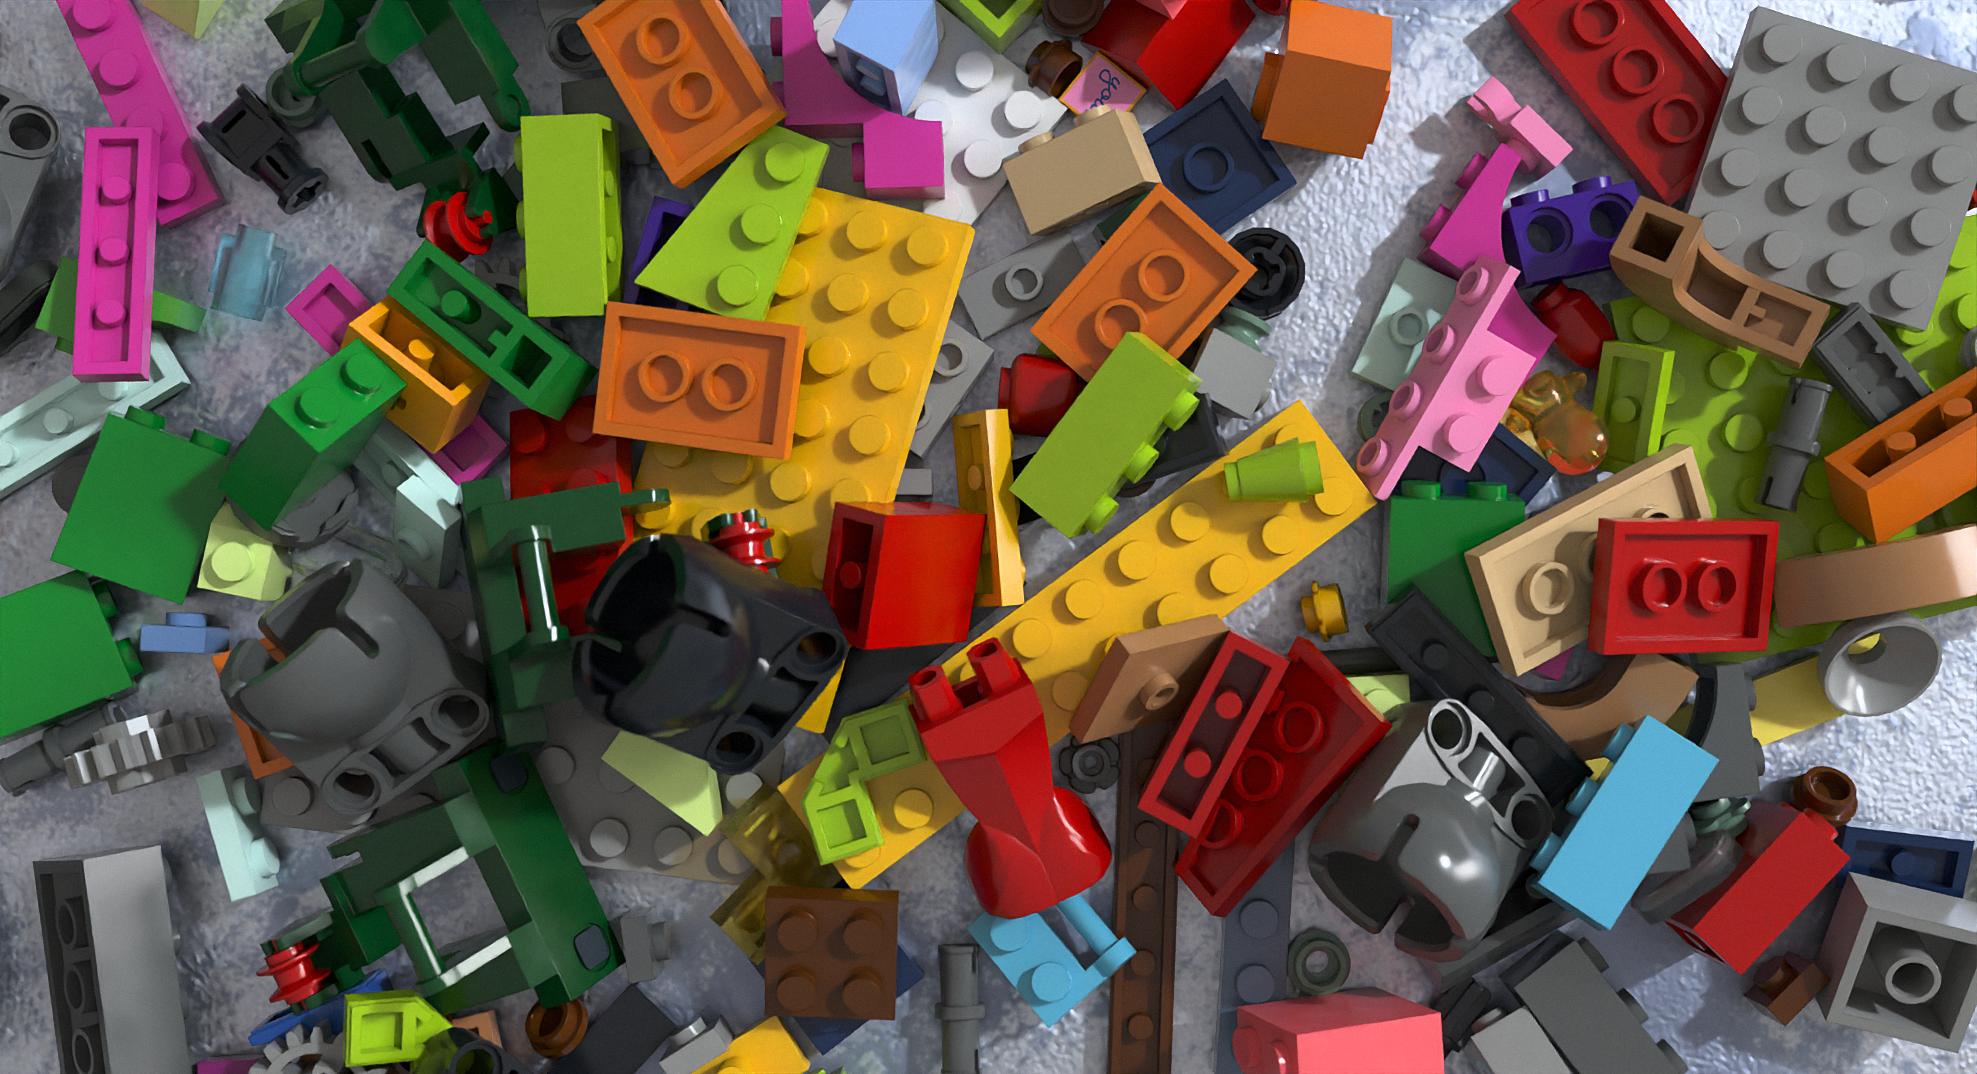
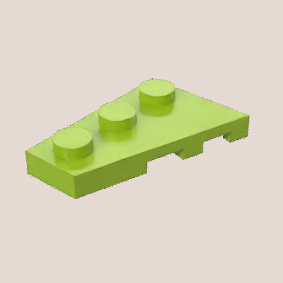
[634,125,830,321]

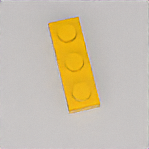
[952,409,1025,607]

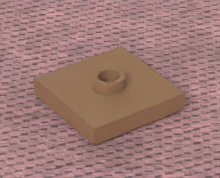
[1068,614,1229,744]

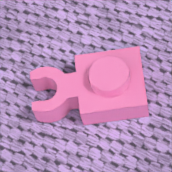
[1465,76,1573,180]

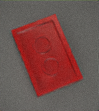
[1587,518,1780,655]

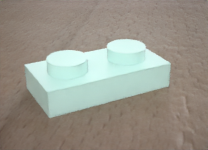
[195,765,280,902]

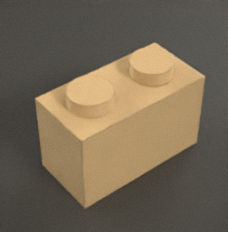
[1002,104,1163,236]

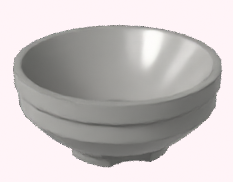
[1817,611,1942,717]

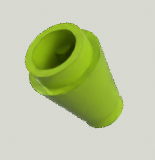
[1224,437,1325,502]

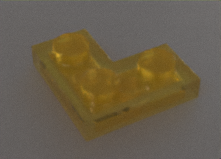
[709,783,842,966]

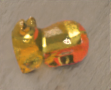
[1506,370,1611,476]

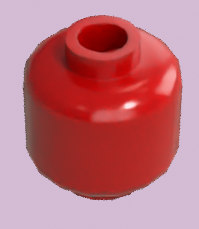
[997,353,1088,438]

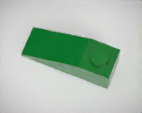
[385,239,599,421]

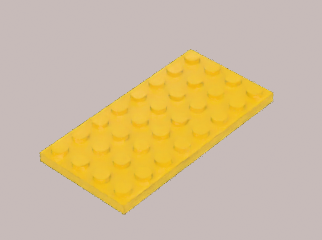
[632,187,976,733]

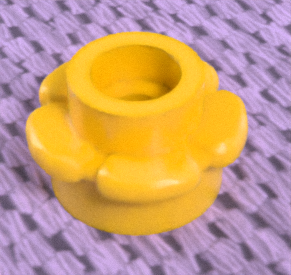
[1301,581,1349,643]

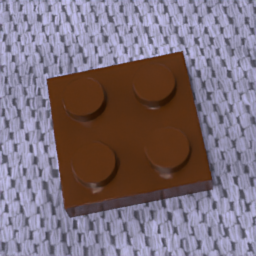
[765,886,899,1021]

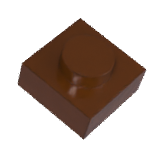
[1743,951,1831,1026]

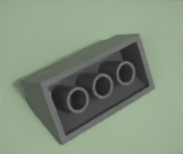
[33,845,197,1074]

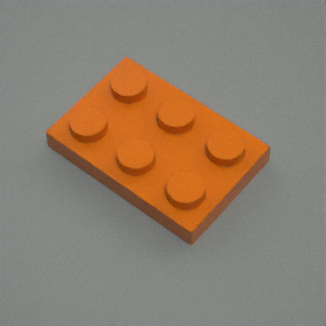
[576,0,789,189]
[1029,182,1258,383]
[592,301,807,460]

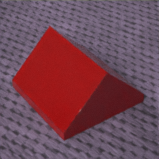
[1080,0,1256,113]

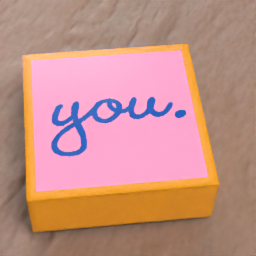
[1058,51,1147,118]

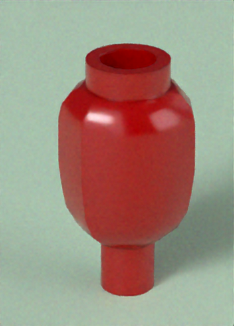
[1530,280,1615,375]

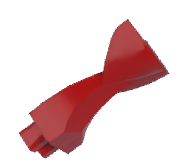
[907,637,1113,919]

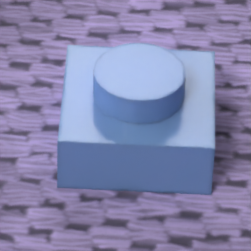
[140,612,230,654]

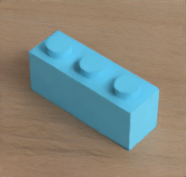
[1529,714,1719,931]

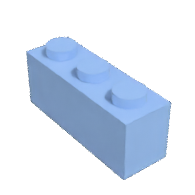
[833,0,939,117]

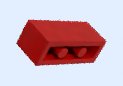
[1137,626,1290,838]

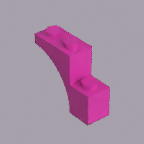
[770,0,945,201]
[1417,142,1557,389]

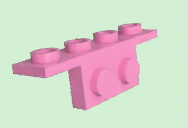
[1354,254,1536,502]

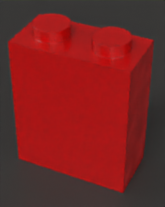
[822,501,987,650]
[1650,799,1851,975]

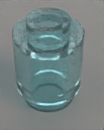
[208,224,288,322]

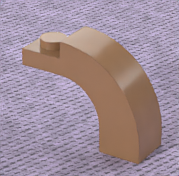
[1609,195,1831,371]
[1773,521,1977,628]
[1506,653,1699,761]

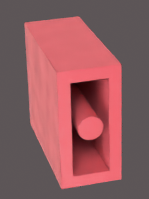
[1232,987,1444,1074]

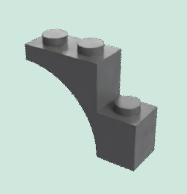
[1646,661,1765,875]

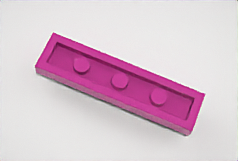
[56,0,227,230]
[72,126,160,383]
[284,264,510,486]

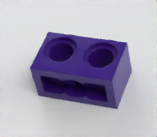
[1501,175,1638,291]

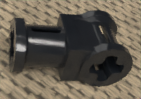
[196,83,329,215]

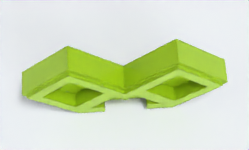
[800,697,927,866]
[342,989,475,1074]

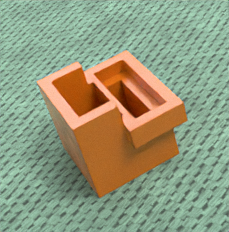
[1250,0,1393,160]

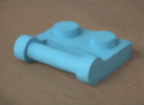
[966,893,1137,1028]

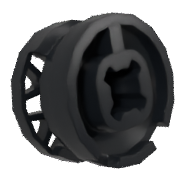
[1226,227,1305,321]

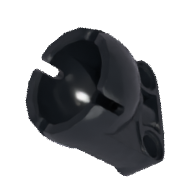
[572,533,848,776]

